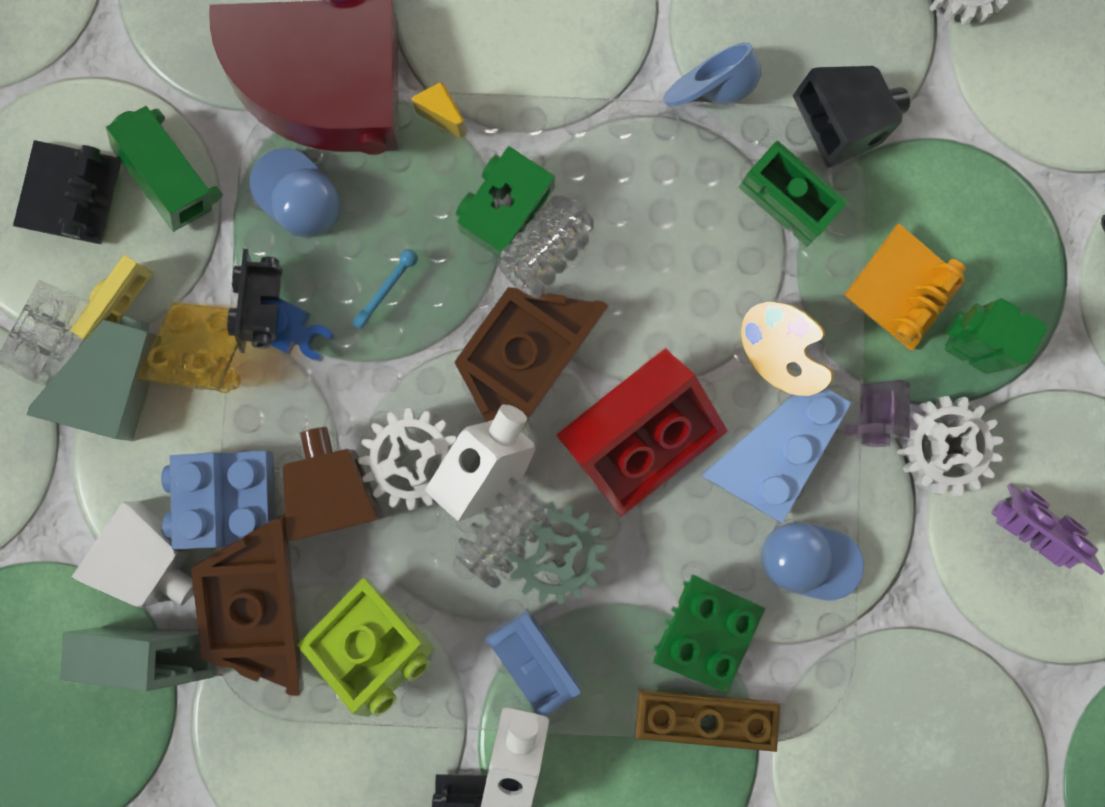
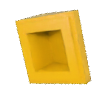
[411,82,467,139]

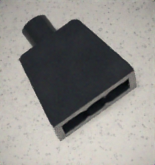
[792,66,910,168]

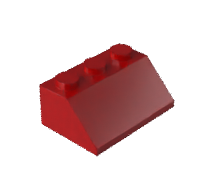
[556,348,728,517]

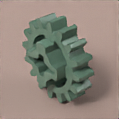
[505,502,607,605]

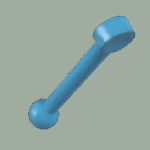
[353,249,418,330]

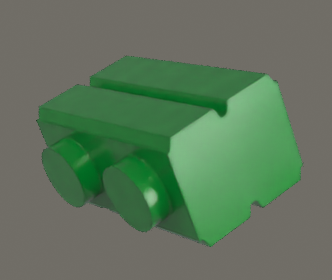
[738,140,849,247]
[945,298,1047,374]

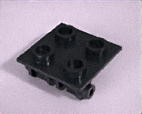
[13,140,121,245]

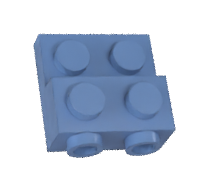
[161,451,275,549]

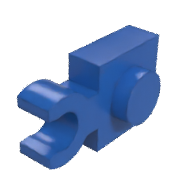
[261,299,335,362]

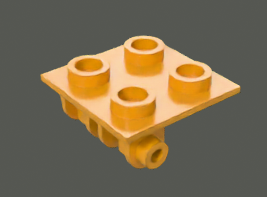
[844,223,966,351]

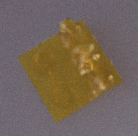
[136,302,240,393]

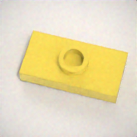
[70,255,153,340]

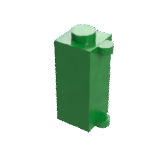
[106,106,223,232]

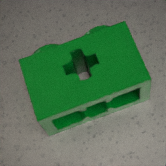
[456,145,555,262]

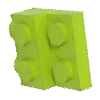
[297,577,435,717]

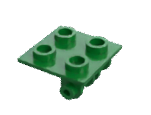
[653,574,766,693]

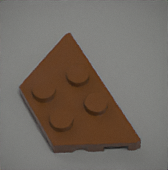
[454,287,609,424]
[191,515,304,696]

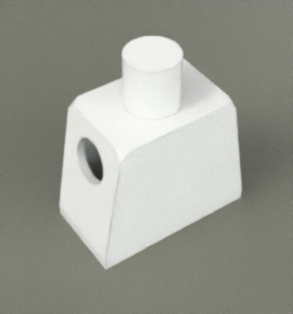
[425,405,536,522]
[72,501,194,608]
[481,708,549,807]

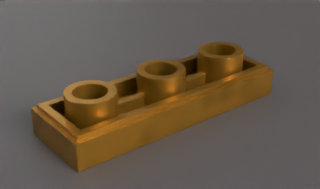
[635,688,780,752]

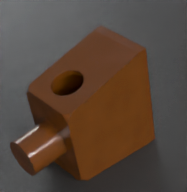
[283,427,383,542]

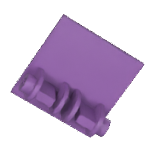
[991,483,1105,575]

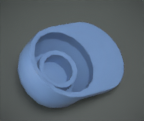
[663,42,762,107]
[250,148,341,238]
[761,522,864,601]

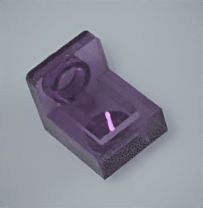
[845,380,910,447]

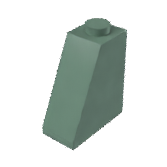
[27,316,163,441]
[60,627,214,691]

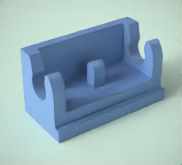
[485,608,581,716]

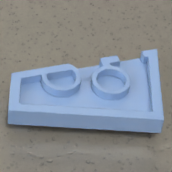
[699,388,851,523]

